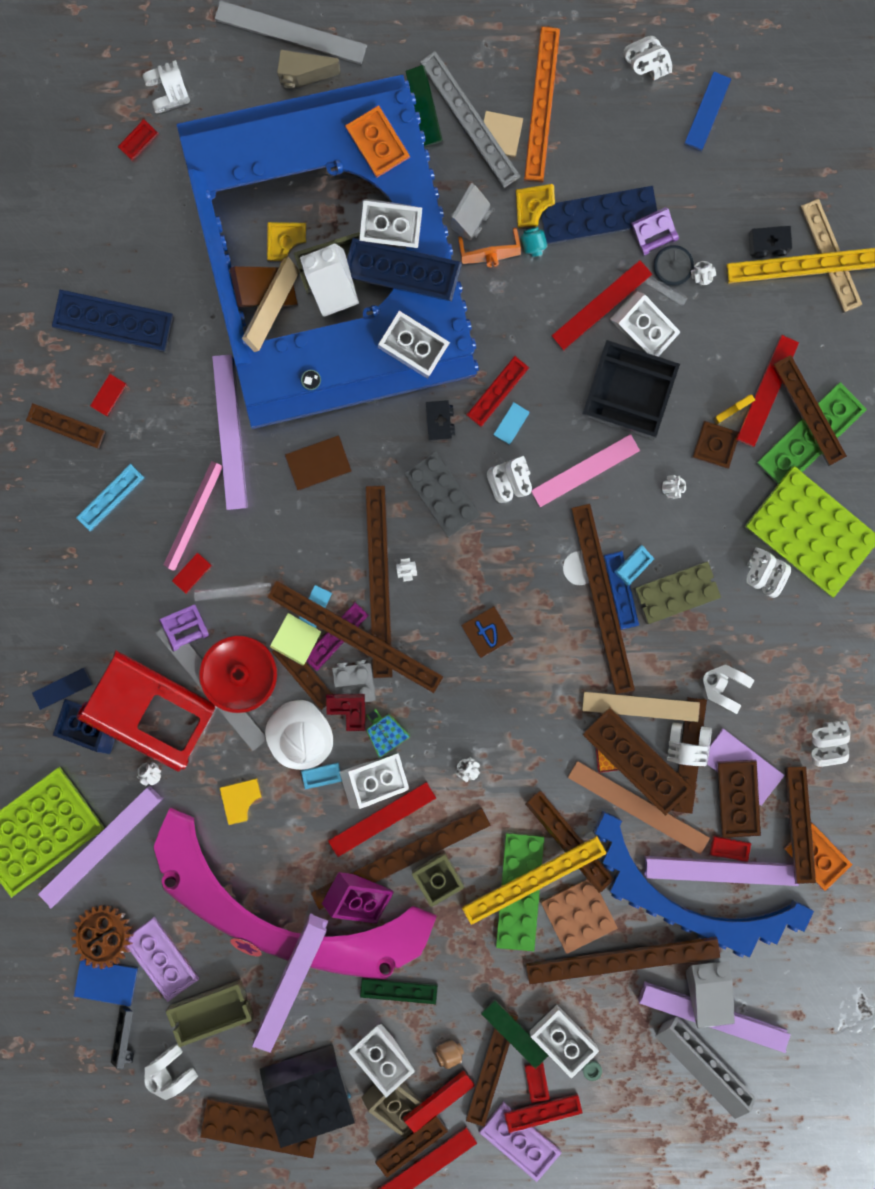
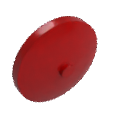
[199,636,277,713]

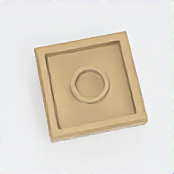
[484,111,523,158]

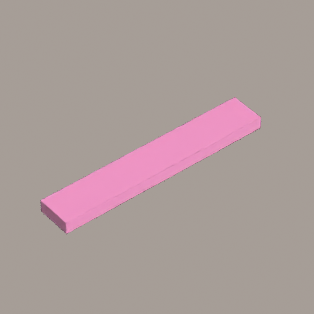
[531,434,640,507]
[163,461,223,571]

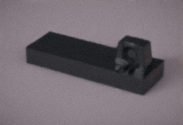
[111,1006,134,1069]

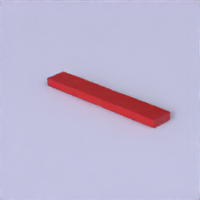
[551,260,653,351]
[736,335,799,447]
[328,781,436,857]
[377,1126,477,1189]

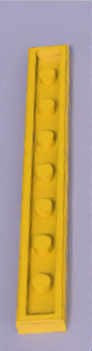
[726,248,875,284]
[462,836,607,925]

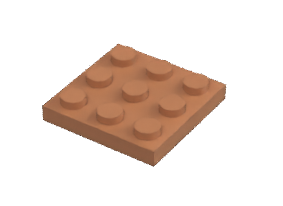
[541,878,618,954]

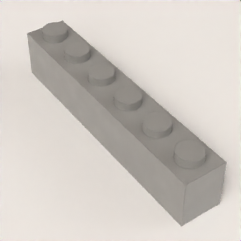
[655,1016,757,1119]

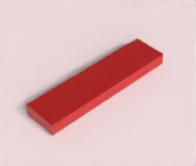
[466,356,529,427]
[403,1071,475,1133]
[504,1093,583,1133]

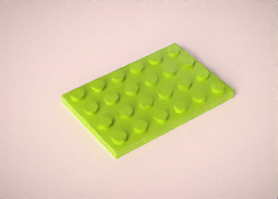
[745,466,875,598]
[0,767,105,898]

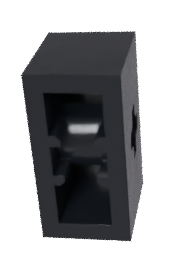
[749,226,792,258]
[426,400,455,442]

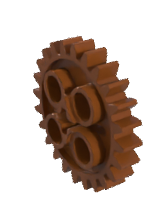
[71,905,134,969]

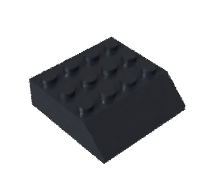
[582,340,680,440]
[259,1044,356,1148]

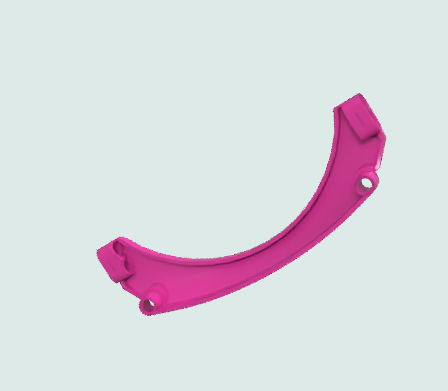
[153,808,437,979]

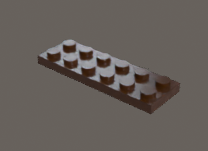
[582,707,693,816]
[200,1097,317,1159]

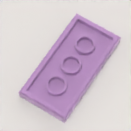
[707,728,784,806]
[127,917,199,1002]
[479,1101,562,1182]

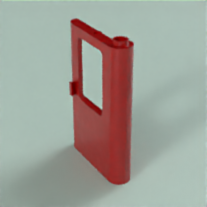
[76,650,215,772]

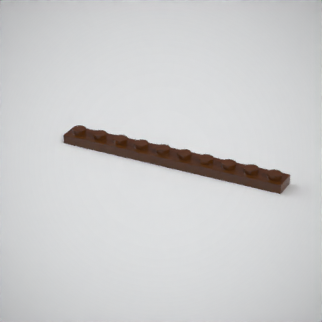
[366,486,393,678]
[571,504,635,695]
[267,581,444,693]
[311,808,491,910]
[526,937,721,985]

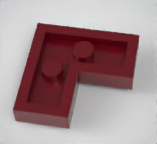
[326,694,365,731]

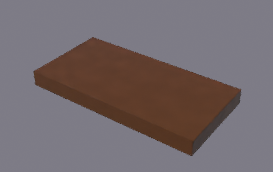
[230,266,298,307]
[717,759,761,838]

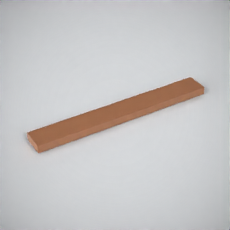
[568,761,710,855]

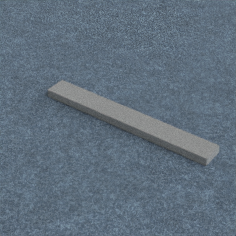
[215,1,367,65]
[419,51,520,188]
[156,628,266,751]

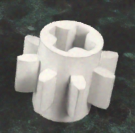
[691,261,716,285]
[662,475,686,499]
[396,558,417,581]
[456,757,480,782]
[137,762,161,786]

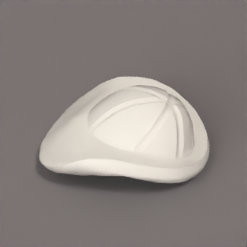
[265,700,333,770]

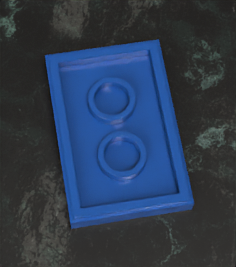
[74,959,138,1007]

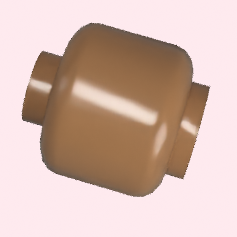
[434,1040,464,1069]

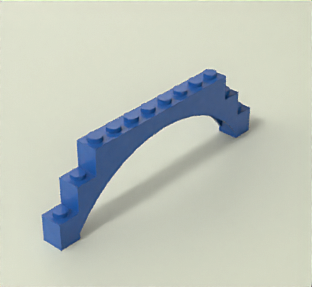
[593,811,814,958]

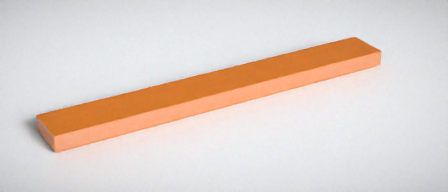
[524,26,560,182]

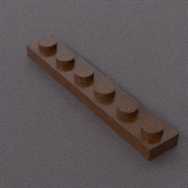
[773,355,847,466]
[672,697,707,814]
[785,766,816,884]
[525,791,614,893]
[466,1012,518,1127]

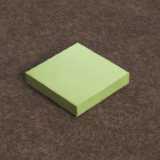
[270,613,321,665]

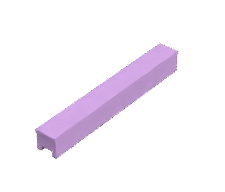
[212,354,248,510]
[38,786,164,909]
[644,856,799,886]
[252,913,328,1053]
[637,981,791,1053]

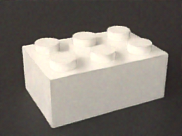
[378,311,450,379]
[530,1005,599,1079]

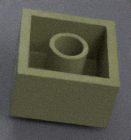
[412,851,465,907]

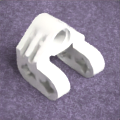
[623,36,672,80]
[142,60,190,113]
[487,455,532,503]
[747,548,791,598]
[703,664,754,714]
[811,721,850,767]
[667,722,712,766]
[144,1044,198,1100]

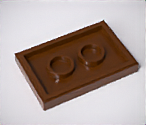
[285,435,352,491]

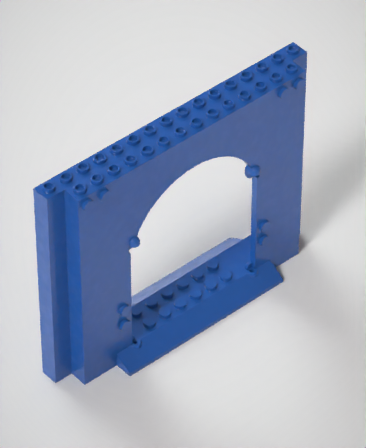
[177,75,479,429]

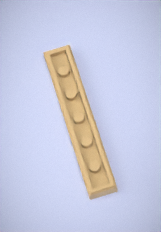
[800,198,863,313]
[242,257,300,352]
[582,692,700,722]

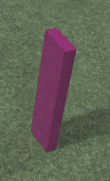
[306,602,369,671]

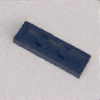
[32,667,93,710]

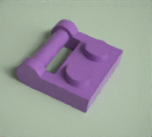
[631,207,679,255]
[159,604,209,652]

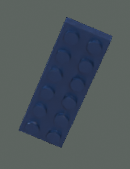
[541,186,657,245]
[347,238,462,302]
[52,289,173,352]

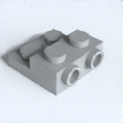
[332,660,376,702]

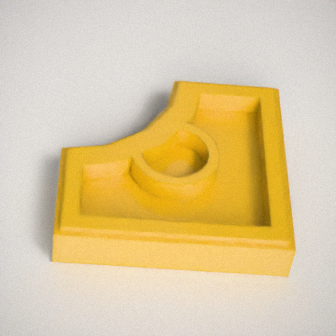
[516,184,555,229]
[267,222,306,262]
[713,394,755,425]
[220,778,262,825]

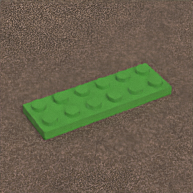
[757,382,867,485]
[496,833,544,951]

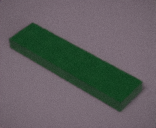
[405,65,443,147]
[360,977,438,1005]
[481,999,549,1069]

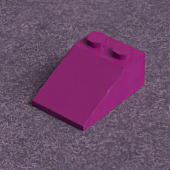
[322,872,394,924]

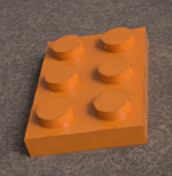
[345,105,410,178]
[784,822,853,891]

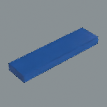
[684,72,731,151]
[603,551,639,630]

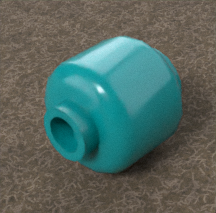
[520,227,547,257]

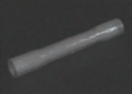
[617,259,688,307]
[194,582,272,601]

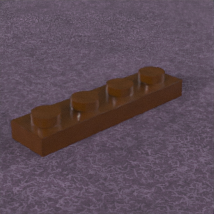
[26,403,106,449]
[272,650,333,710]
[375,1115,448,1178]

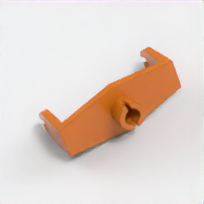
[458,227,521,268]

